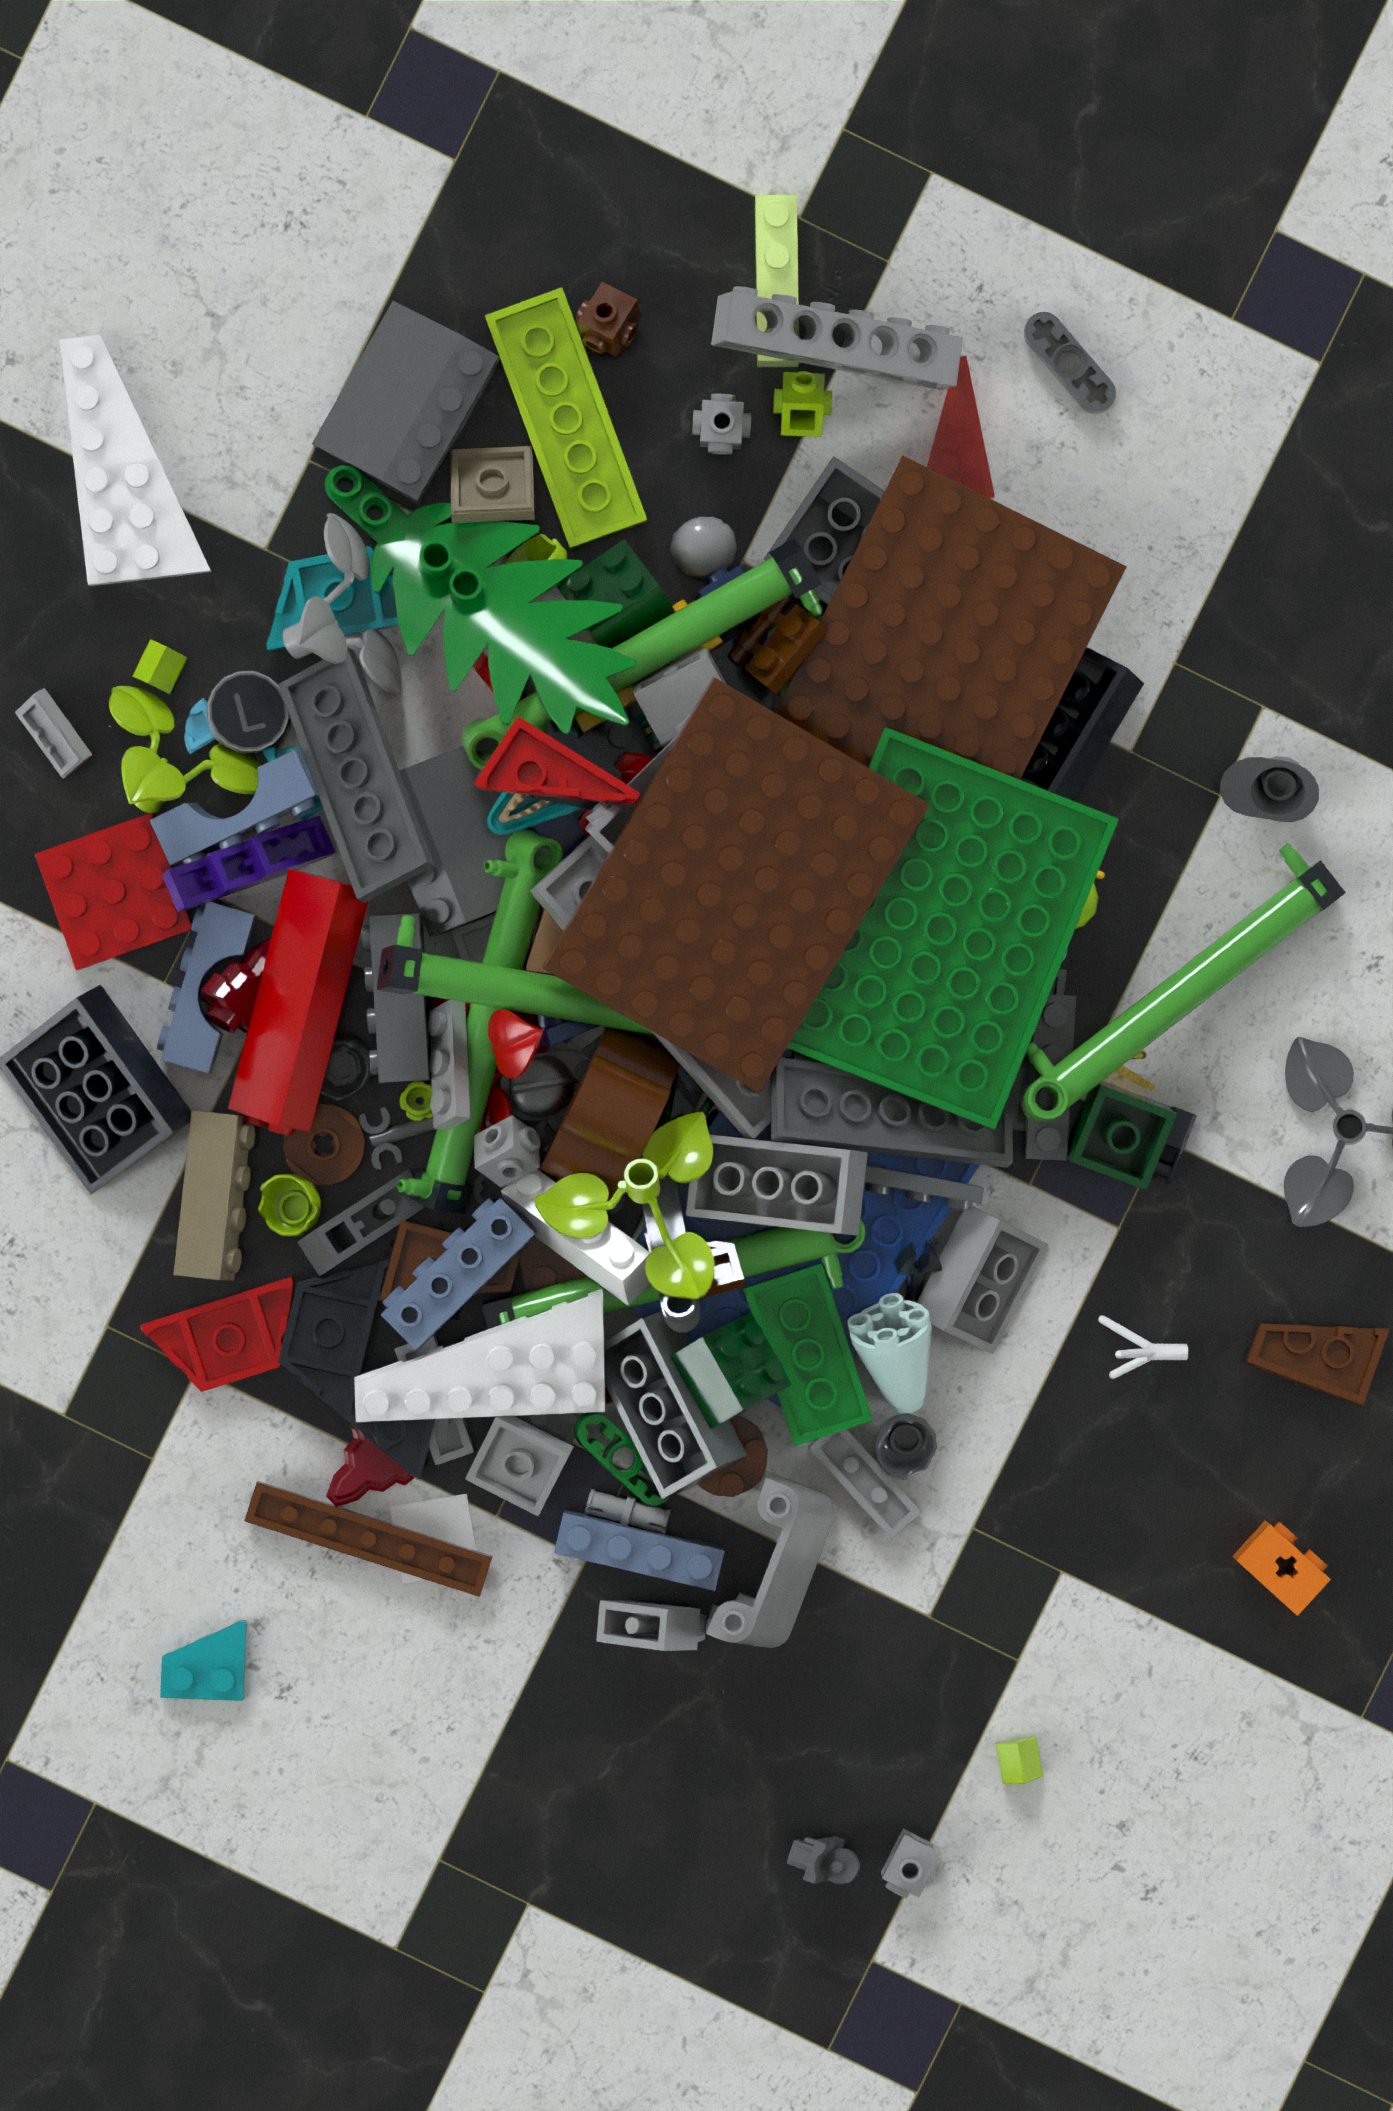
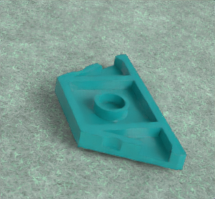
[266,546,399,651]

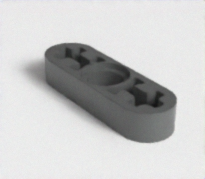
[1024,312,1116,414]

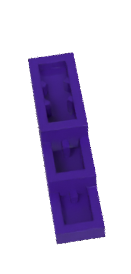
[162,815,335,912]

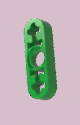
[574,1412,669,1506]

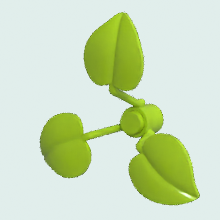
[109,686,262,813]
[534,1111,715,1299]

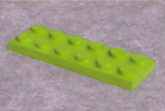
[485,287,647,549]

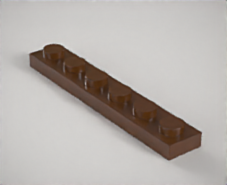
[244,1481,493,1597]

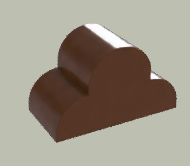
[538,1027,681,1201]

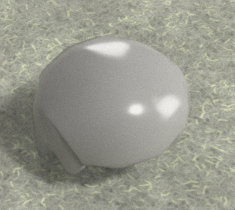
[670,516,738,579]

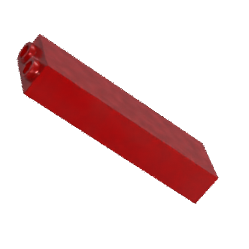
[228,869,369,1136]

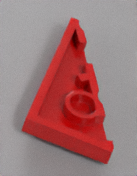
[473,716,642,805]

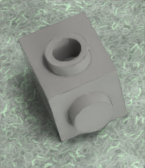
[881,1829,941,1898]

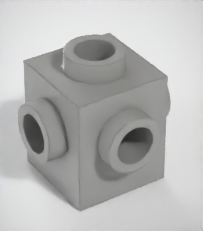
[692,394,751,455]
[474,1115,541,1187]

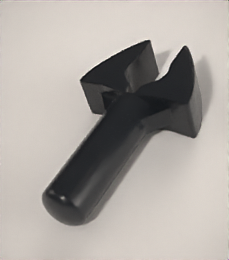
[894,1241,942,1303]

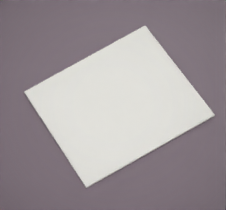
[390,1494,476,1583]

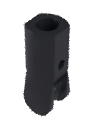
[1153,1106,1197,1184]

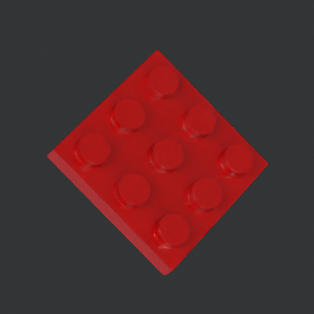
[35,813,192,971]

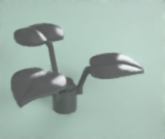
[1284,1037,1393,1227]

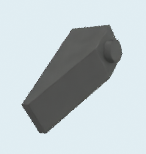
[297,1169,426,1276]

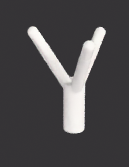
[1098,1316,1188,1379]

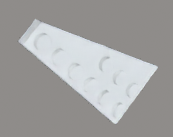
[59,335,212,586]
[354,1289,605,1422]

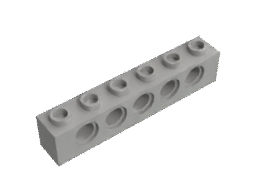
[711,286,963,390]

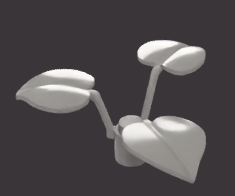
[283,513,401,696]

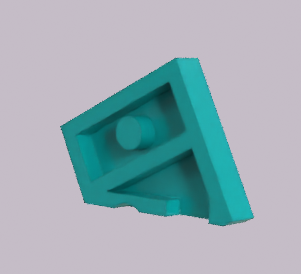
[160,1620,247,1701]

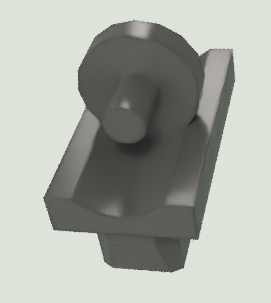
[787,1836,860,1884]

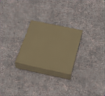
[450,446,535,523]

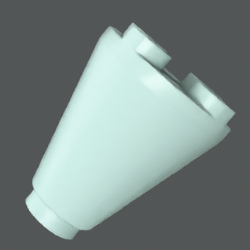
[847,1293,932,1414]

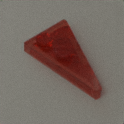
[927,356,995,499]

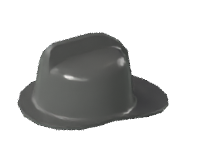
[1220,756,1319,822]
[500,1050,589,1121]

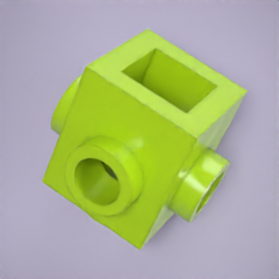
[773,371,832,437]

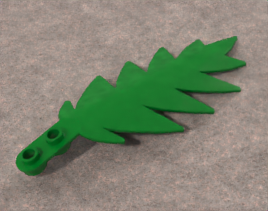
[325,465,637,735]

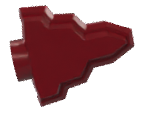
[201,939,270,1034]
[326,1427,414,1507]

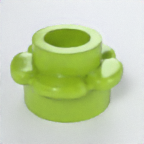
[399,1081,433,1121]

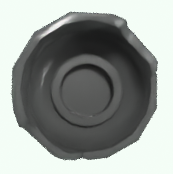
[875,1413,937,1480]

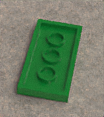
[743,1263,873,1446]

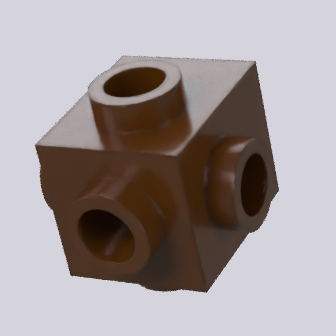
[576,282,641,357]

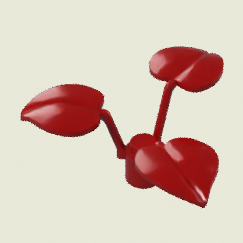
[427,996,549,1133]

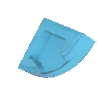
[184,698,216,755]

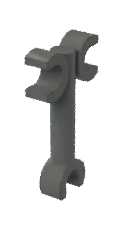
[359,1107,437,1170]

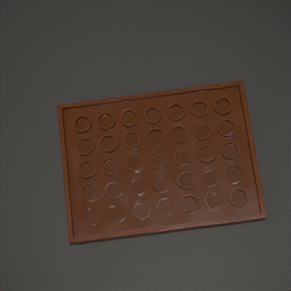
[775,455,1127,780]
[543,677,930,1093]

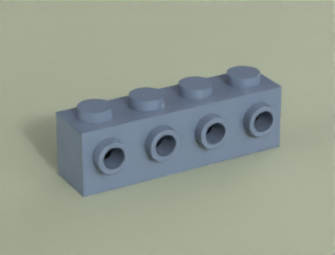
[381,1198,536,1350]

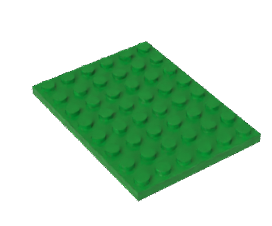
[787,727,1119,1130]

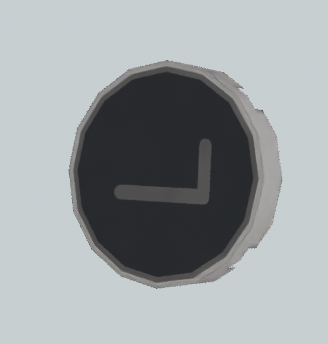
[206,671,289,754]

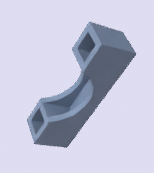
[150,750,320,865]
[157,902,258,1074]
[554,1508,725,1591]

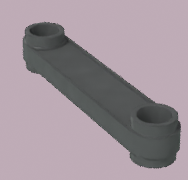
[640,1153,701,1333]

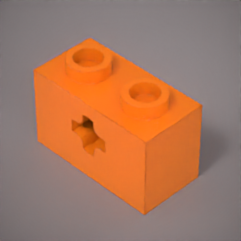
[1232,1520,1331,1616]

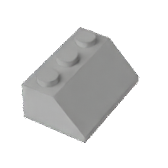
[917,1205,1049,1354]

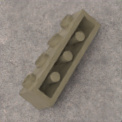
[173,1110,255,1281]

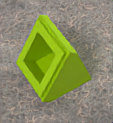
[133,639,188,694]
[995,1735,1043,1784]

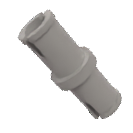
[585,1488,671,1535]

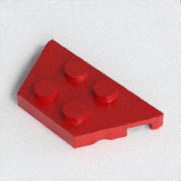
[140,1276,294,1392]

